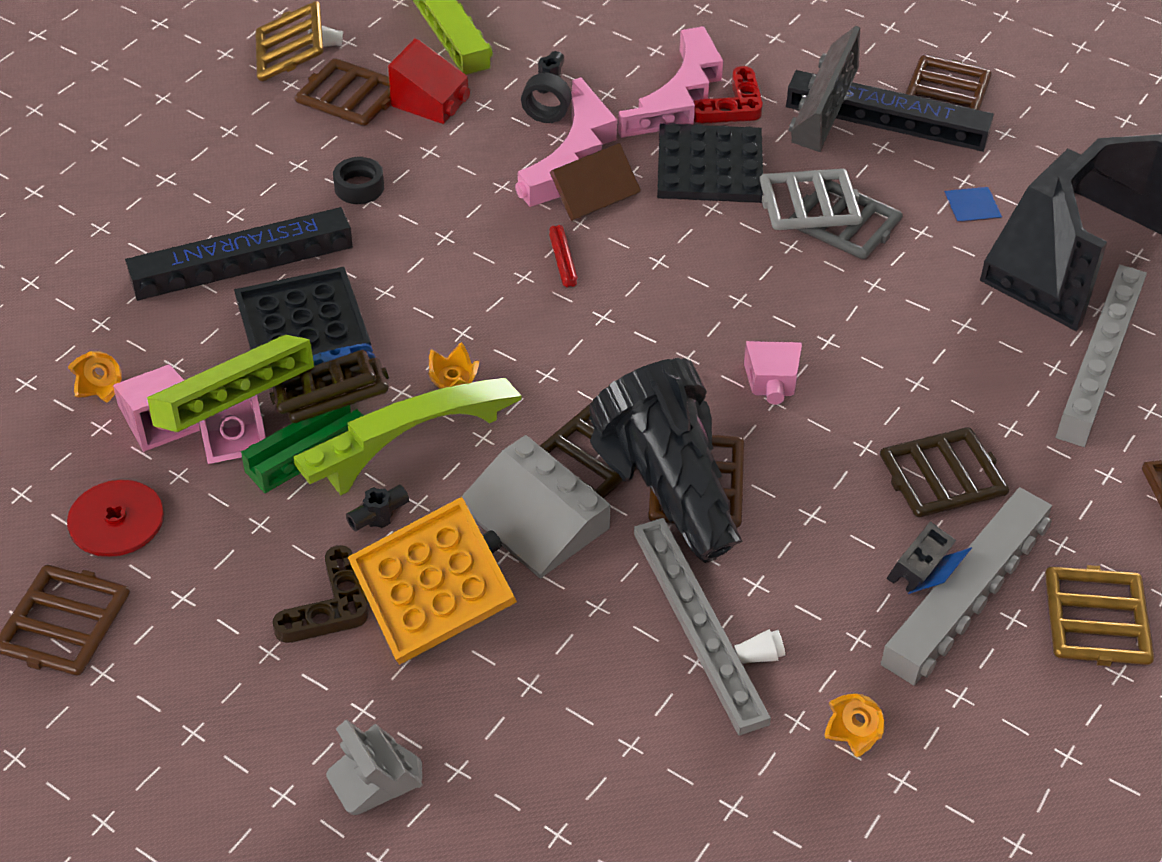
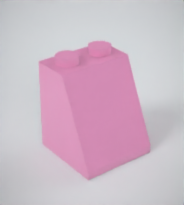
[113,364,200,452]

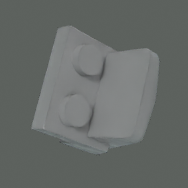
[326,719,423,815]

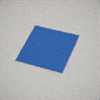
[944,187,1002,221]
[908,547,973,594]

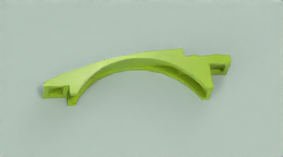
[294,378,522,495]

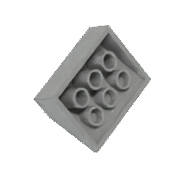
[461,435,611,579]

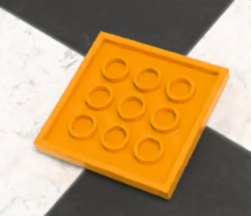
[348,497,517,665]

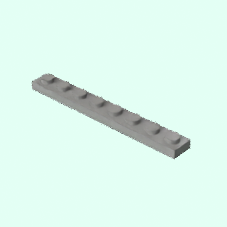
[634,518,771,736]

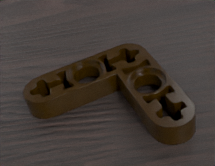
[273,545,368,643]

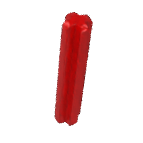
[549,225,577,288]

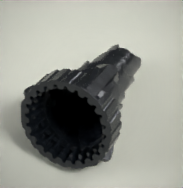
[589,358,743,563]

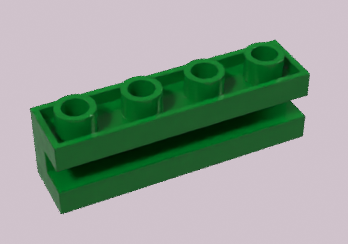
[241,405,364,493]

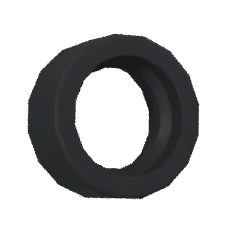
[521,73,572,123]
[333,156,384,204]

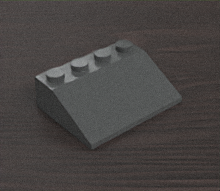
[789,26,861,152]

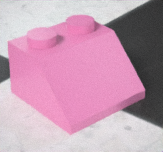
[199,395,266,464]

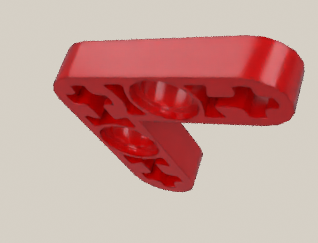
[693,66,763,123]

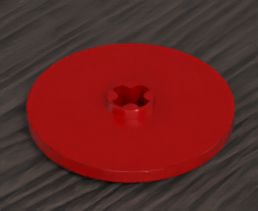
[67,480,164,557]

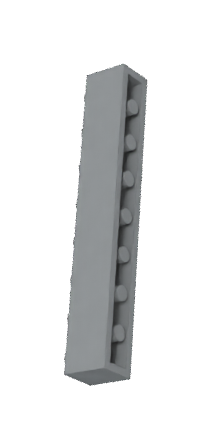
[1055,264,1147,447]
[880,487,1052,686]

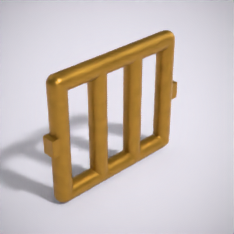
[256,1,323,81]
[1045,565,1154,666]

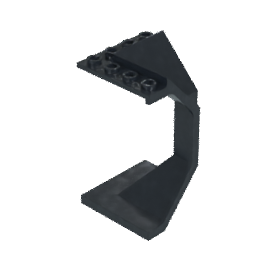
[980,134,1162,332]

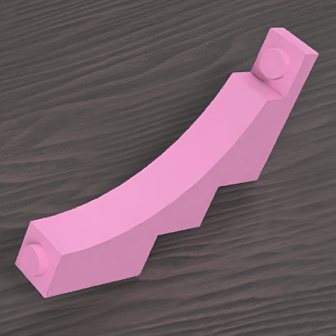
[618,26,723,138]
[515,78,617,207]

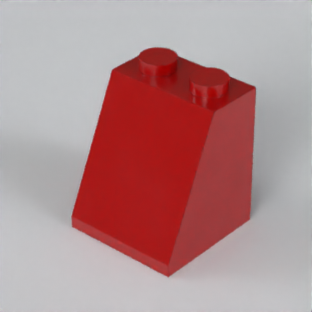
[388,38,470,124]

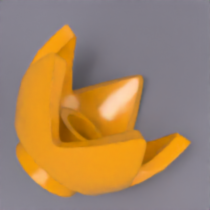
[428,342,480,389]
[68,351,122,403]
[824,694,885,757]

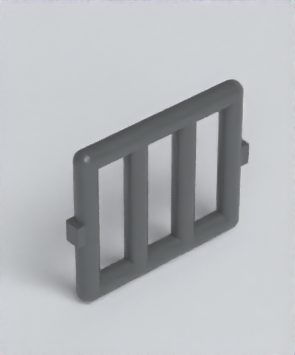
[788,180,903,259]

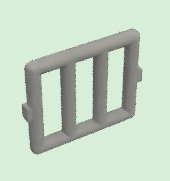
[759,169,863,230]

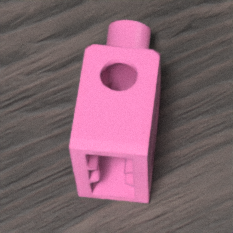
[744,341,802,405]

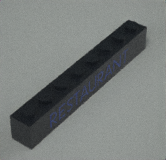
[786,70,994,152]
[125,207,353,301]

